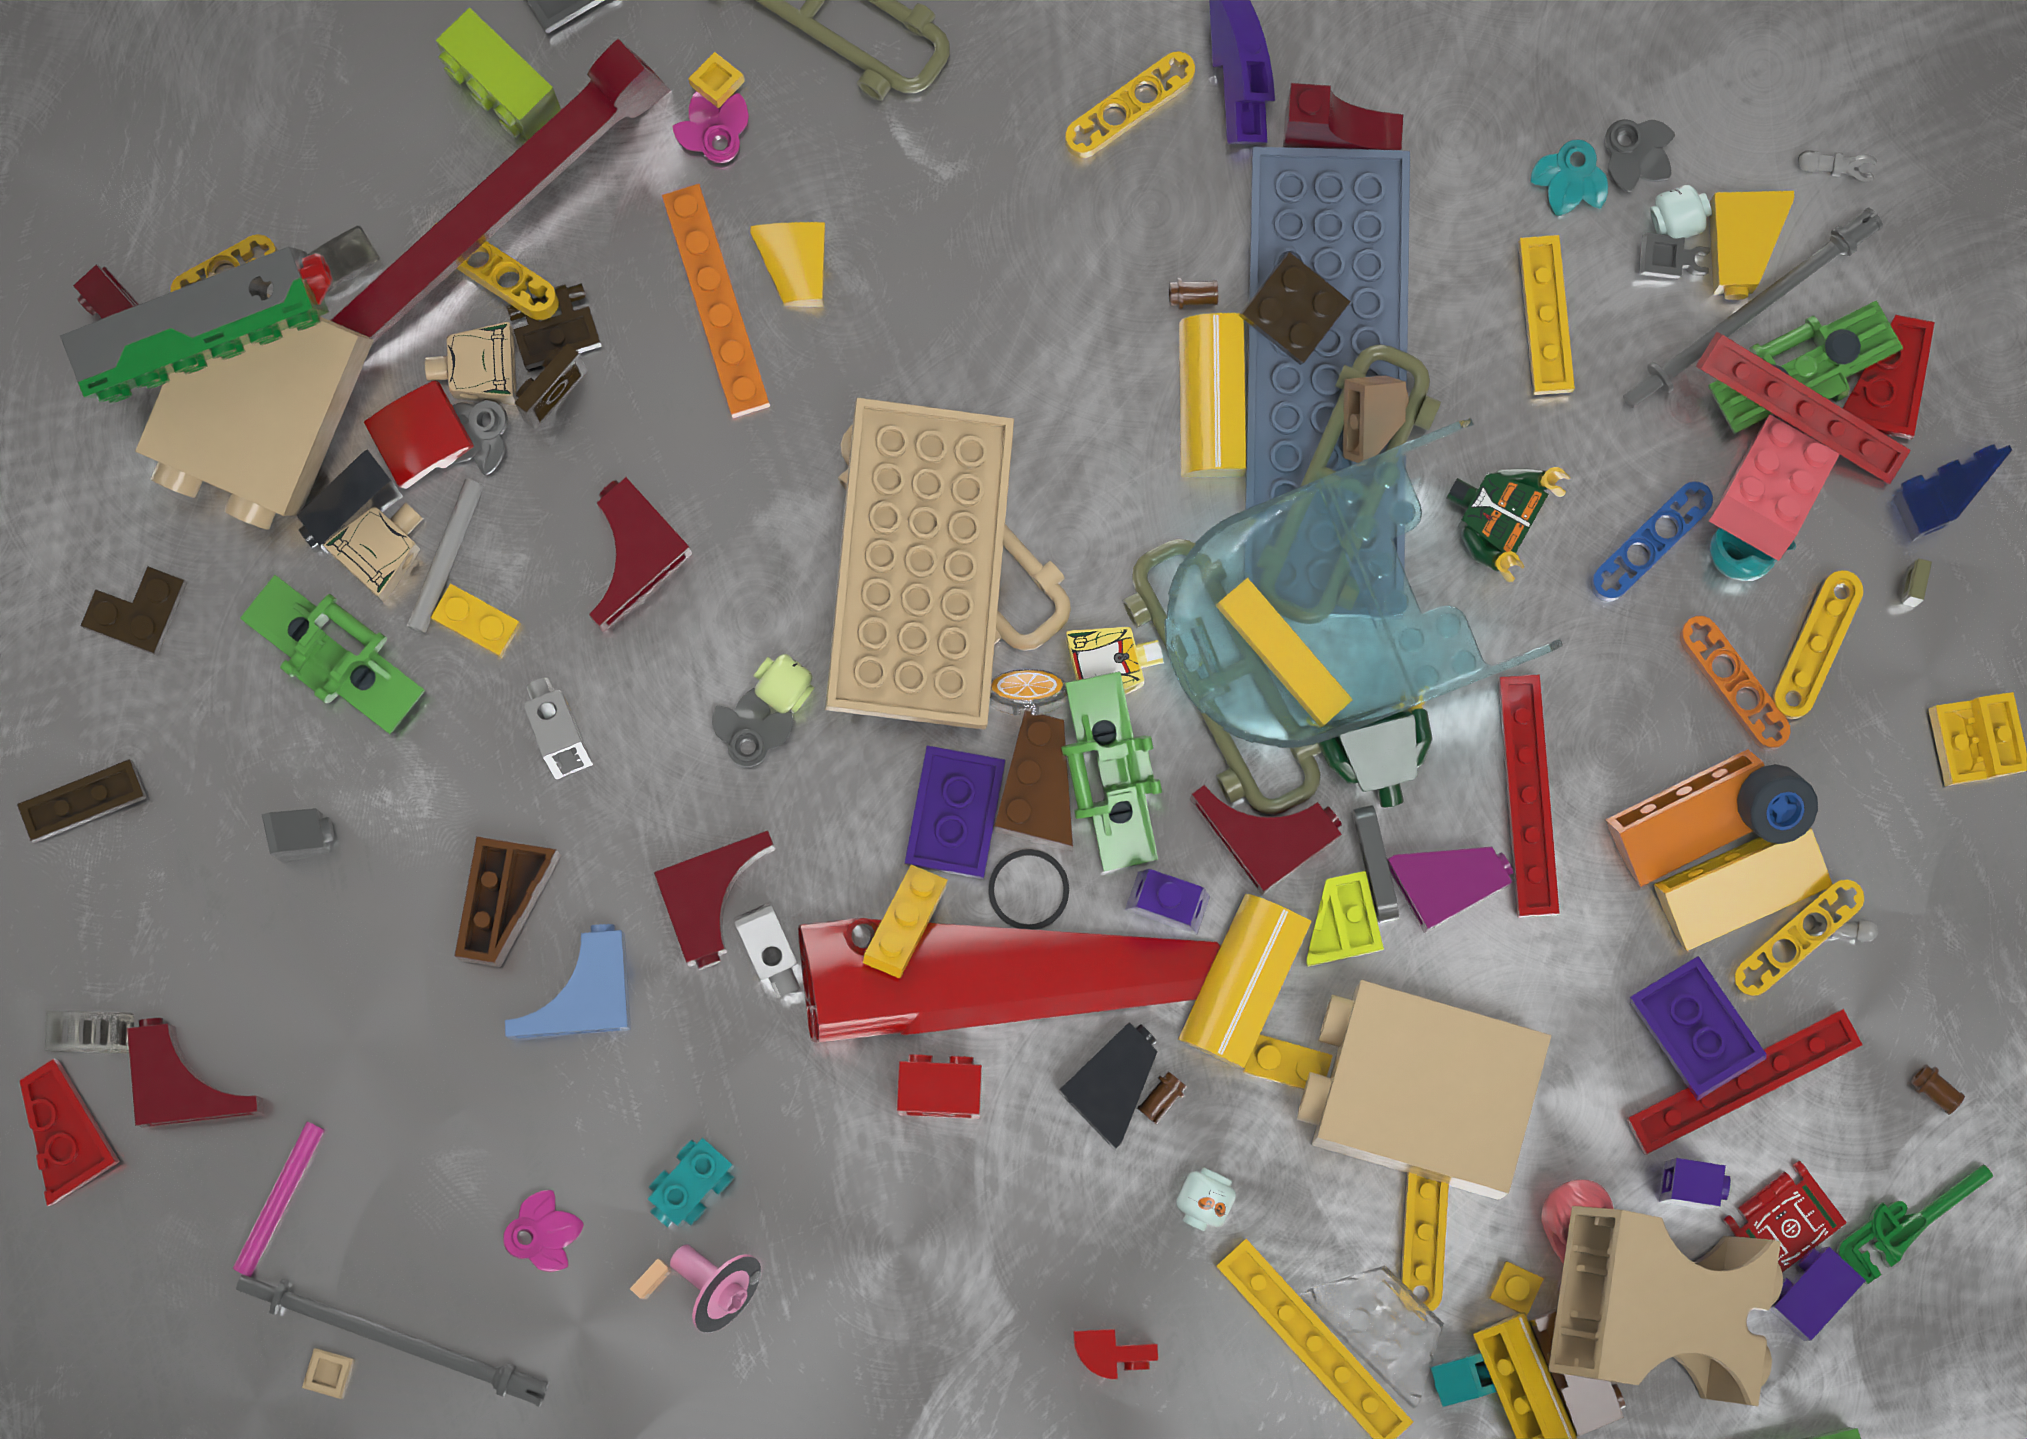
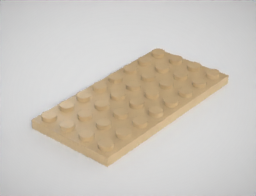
[825,398,1014,730]

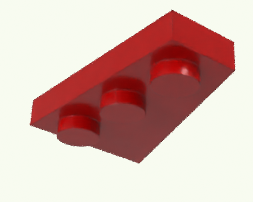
[1843,315,1935,440]
[19,1059,120,1206]

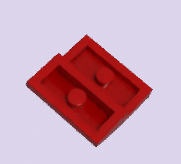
[364,380,474,489]

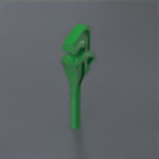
[1836,1164,1993,1284]

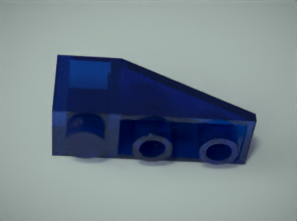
[1893,444,2012,541]

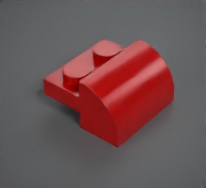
[1073,1329,1158,1379]

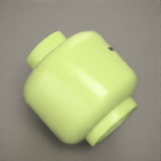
[753,654,815,713]

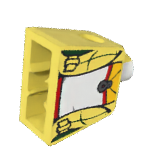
[1066,627,1163,694]

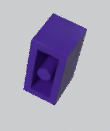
[1659,1158,1731,1209]
[1770,1247,1866,1341]

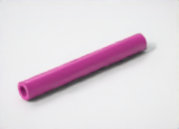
[232,1121,325,1277]

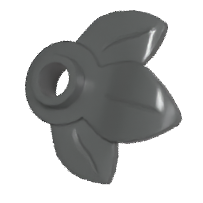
[1605,119,1675,192]
[452,400,508,475]
[712,688,793,767]

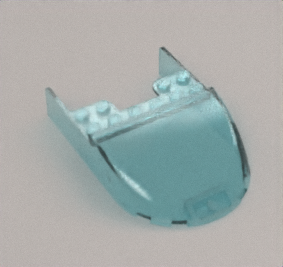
[1164,418,1563,748]

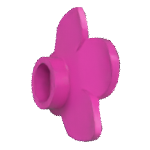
[672,91,749,163]
[503,1190,584,1272]

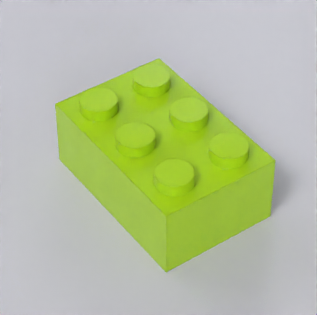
[436,7,561,141]

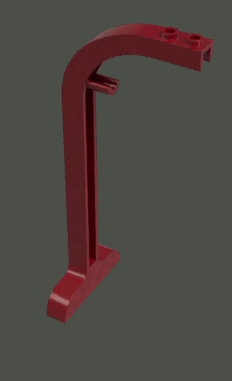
[73,39,671,346]

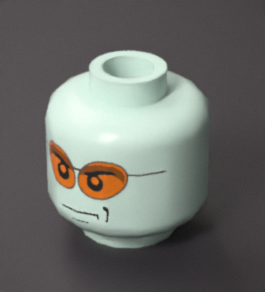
[1176,1167,1236,1231]

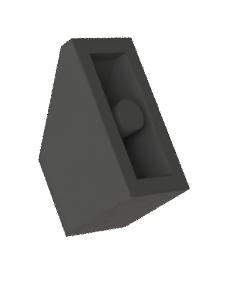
[261,808,335,863]

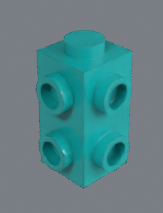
[648,1138,735,1228]

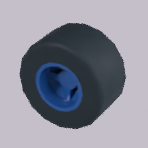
[1737,764,1818,844]

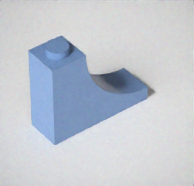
[505,924,631,1040]

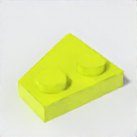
[1306,871,1384,967]

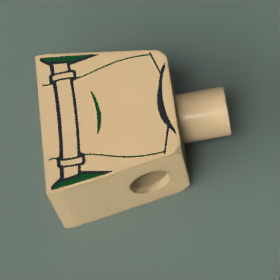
[425,322,517,405]
[323,502,423,603]

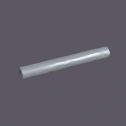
[407,479,484,634]

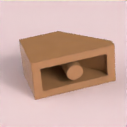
[1343,375,1409,465]

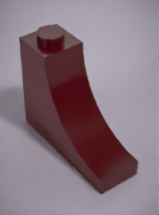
[1283,83,1404,150]
[589,477,692,632]
[1190,785,1342,895]
[654,830,775,970]
[127,1018,264,1128]

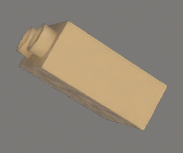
[135,272,374,530]
[1297,980,1552,1200]

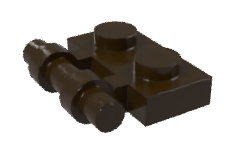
[506,283,602,370]

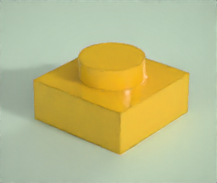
[688,52,745,108]
[1488,1261,1544,1316]

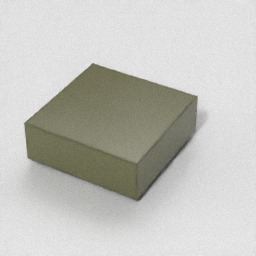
[1901,558,1932,607]

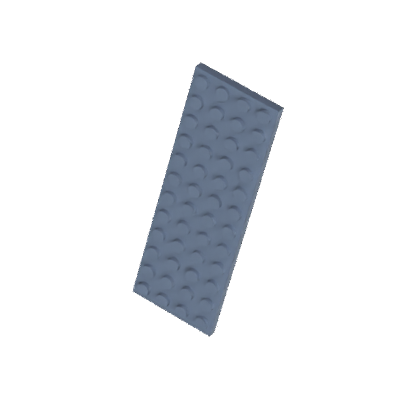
[1244,147,1410,619]

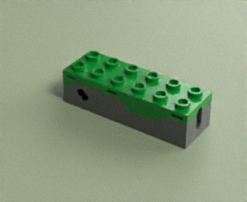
[60,246,333,404]

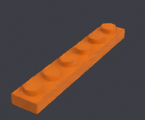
[662,184,770,418]

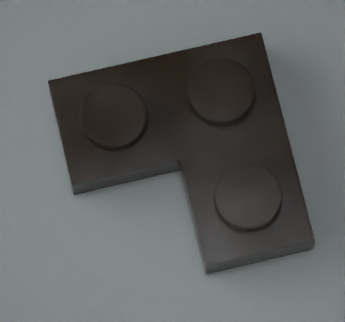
[80,566,187,656]

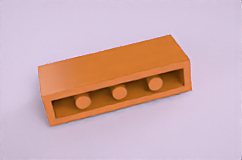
[1606,749,1765,887]

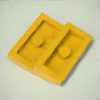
[1928,692,2027,786]

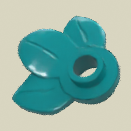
[1530,139,1608,216]

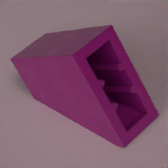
[1387,847,1513,933]

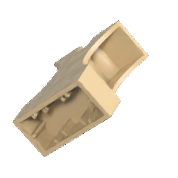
[1548,1206,1783,1406]

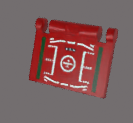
[1723,1161,1847,1273]

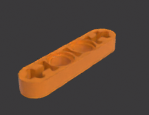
[1680,616,1791,750]

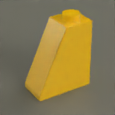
[1709,191,1794,300]

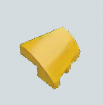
[750,222,825,307]

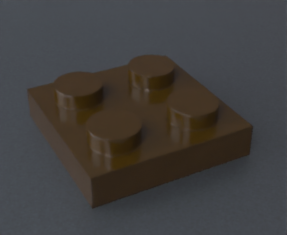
[1239,252,1351,365]
[515,343,587,430]

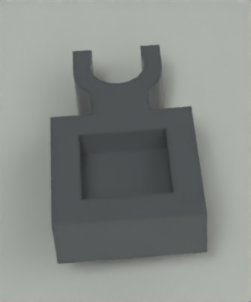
[1639,233,1711,279]

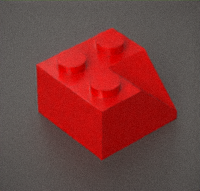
[897,1054,982,1119]

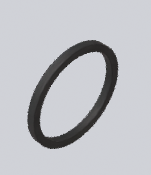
[989,849,1069,930]

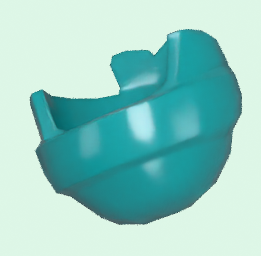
[1710,528,1797,581]

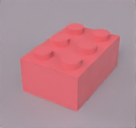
[1709,415,1839,561]

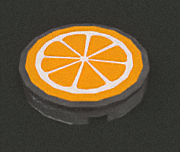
[989,669,1067,715]

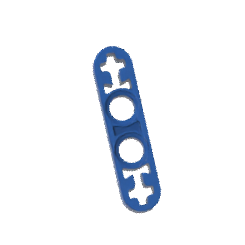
[1591,481,1713,602]

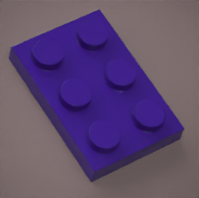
[905,745,1006,879]
[1630,956,1767,1101]

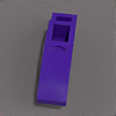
[1209,0,1275,145]

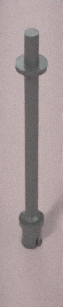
[1623,208,1883,408]
[236,1275,549,1407]

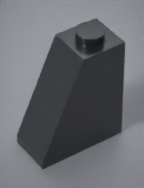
[297,449,403,554]
[1059,1022,1158,1150]

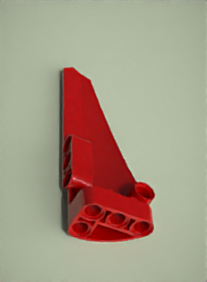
[798,918,1221,1043]

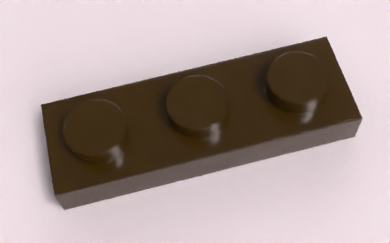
[17,759,147,843]

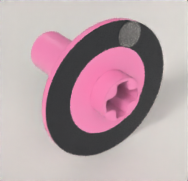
[670,1244,762,1333]

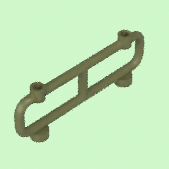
[755,0,950,101]
[1257,344,1441,625]
[1122,539,1321,815]

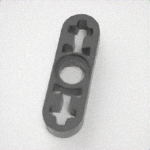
[1353,805,1399,923]

